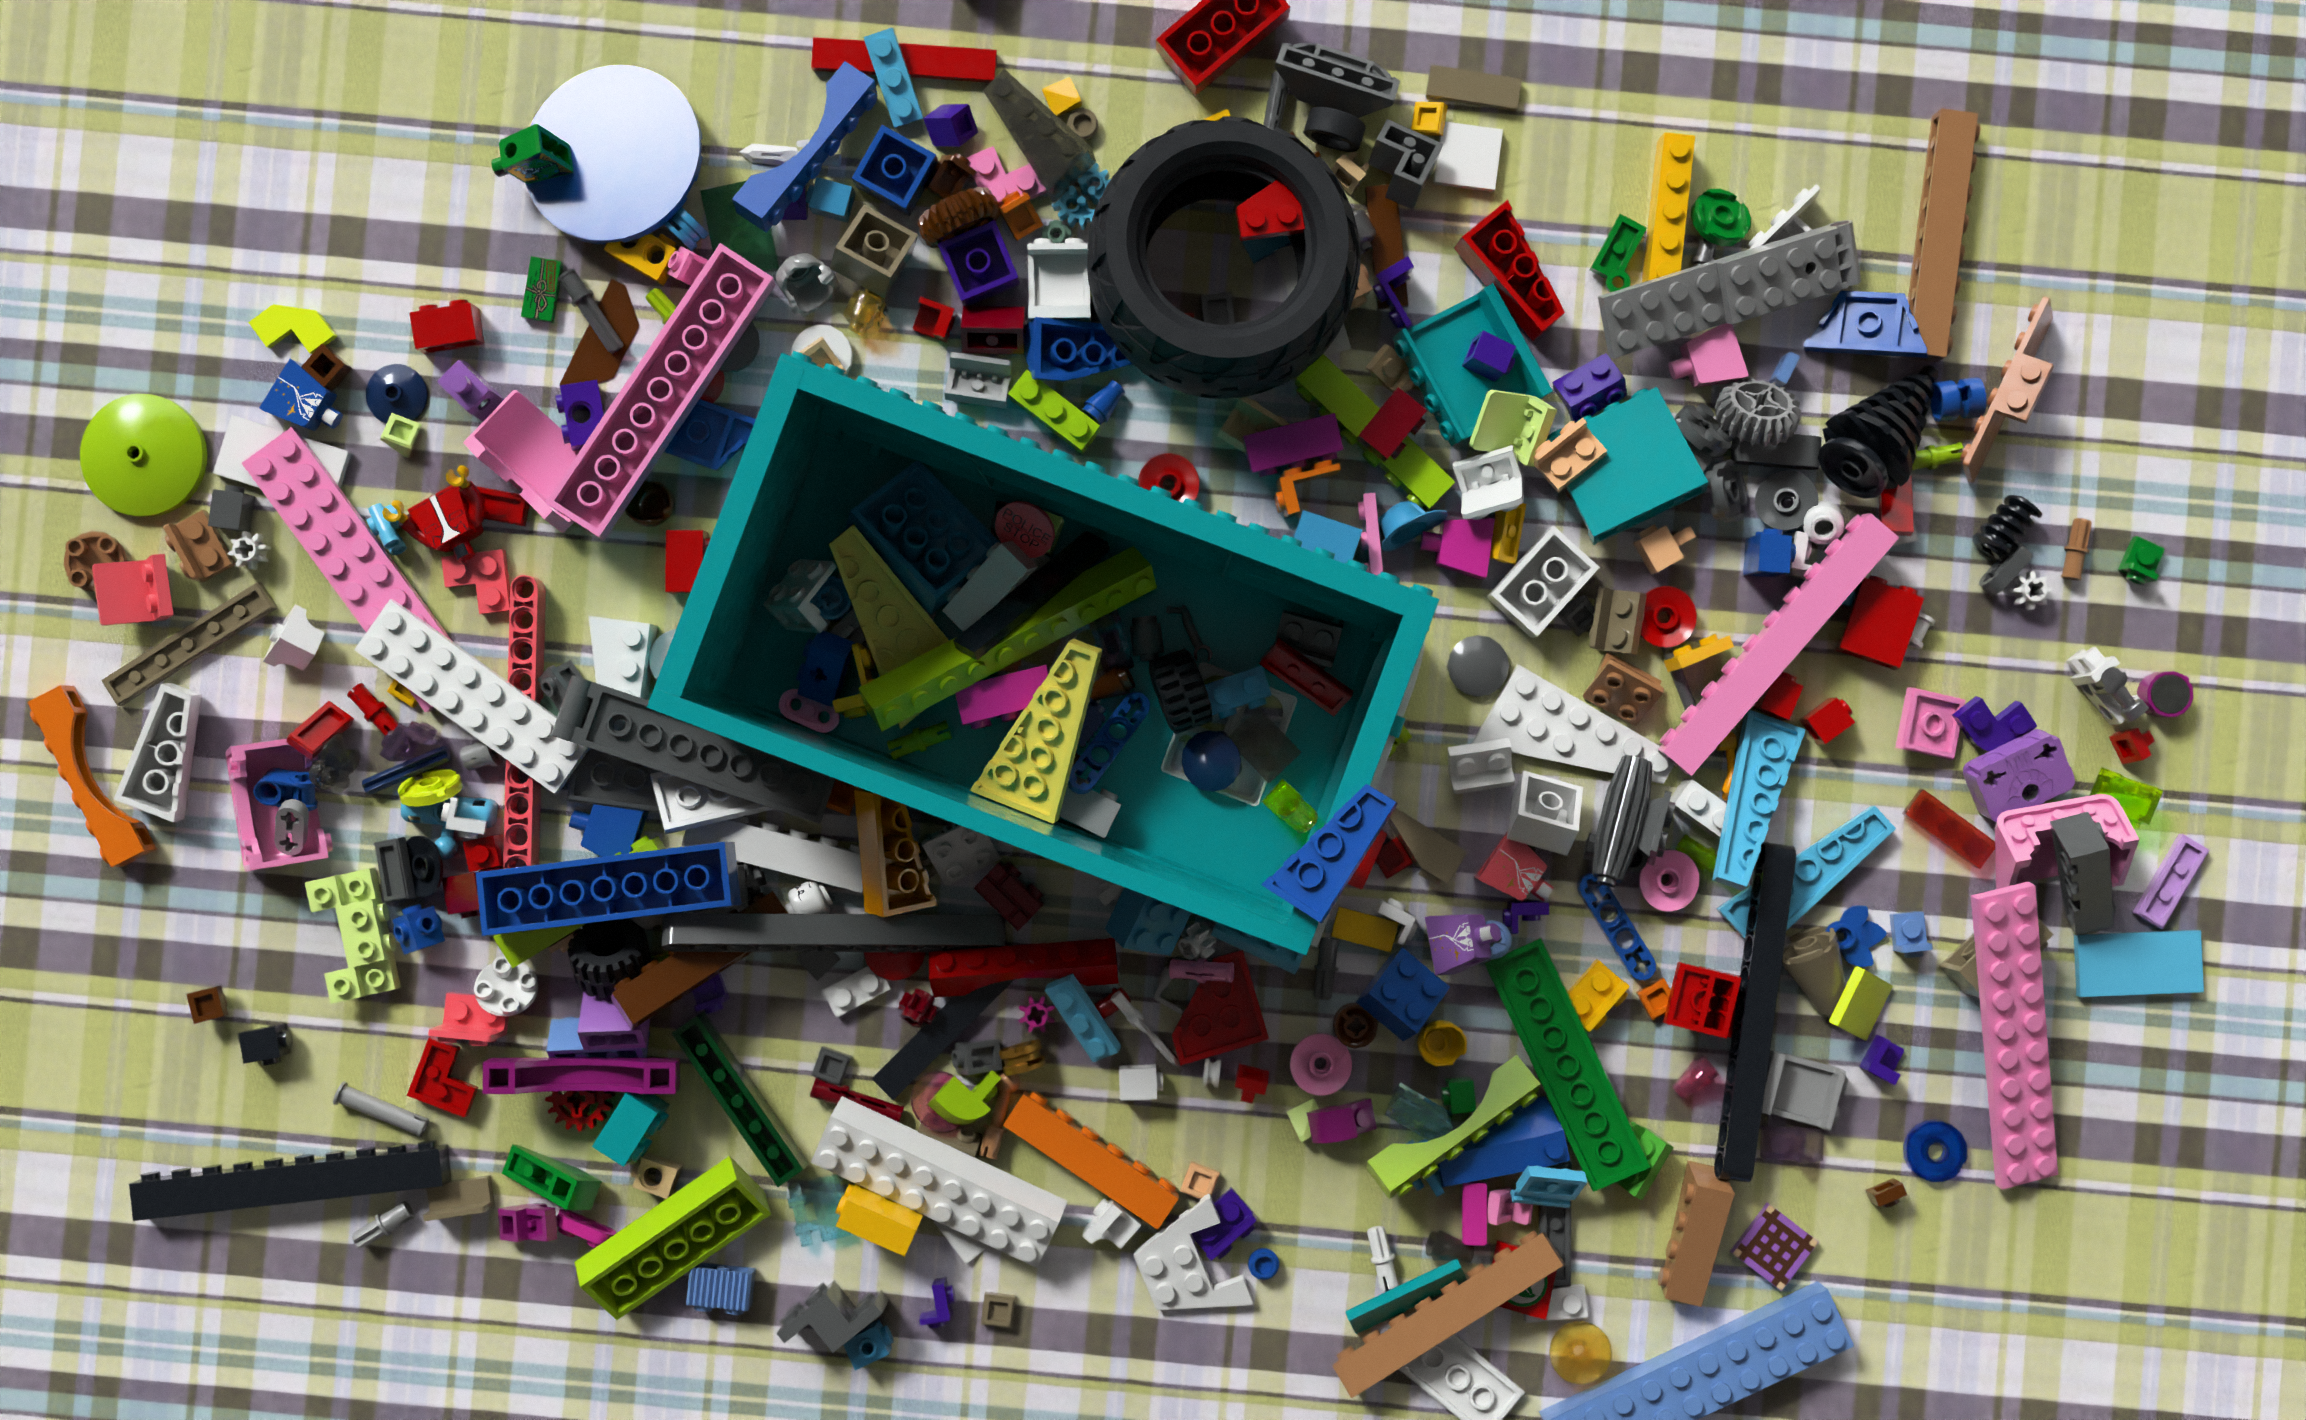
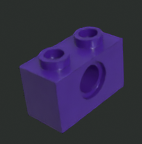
[555,380,604,451]

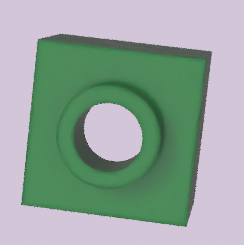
[1441,1076,1476,1114]

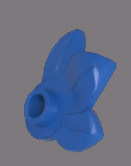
[1825,905,1887,967]

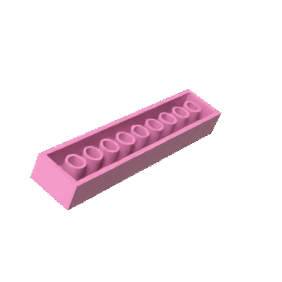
[545,243,775,541]

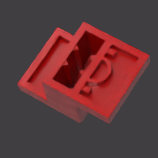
[1663,962,1741,1039]

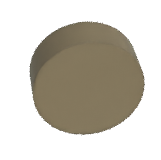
[1067,108,1098,142]

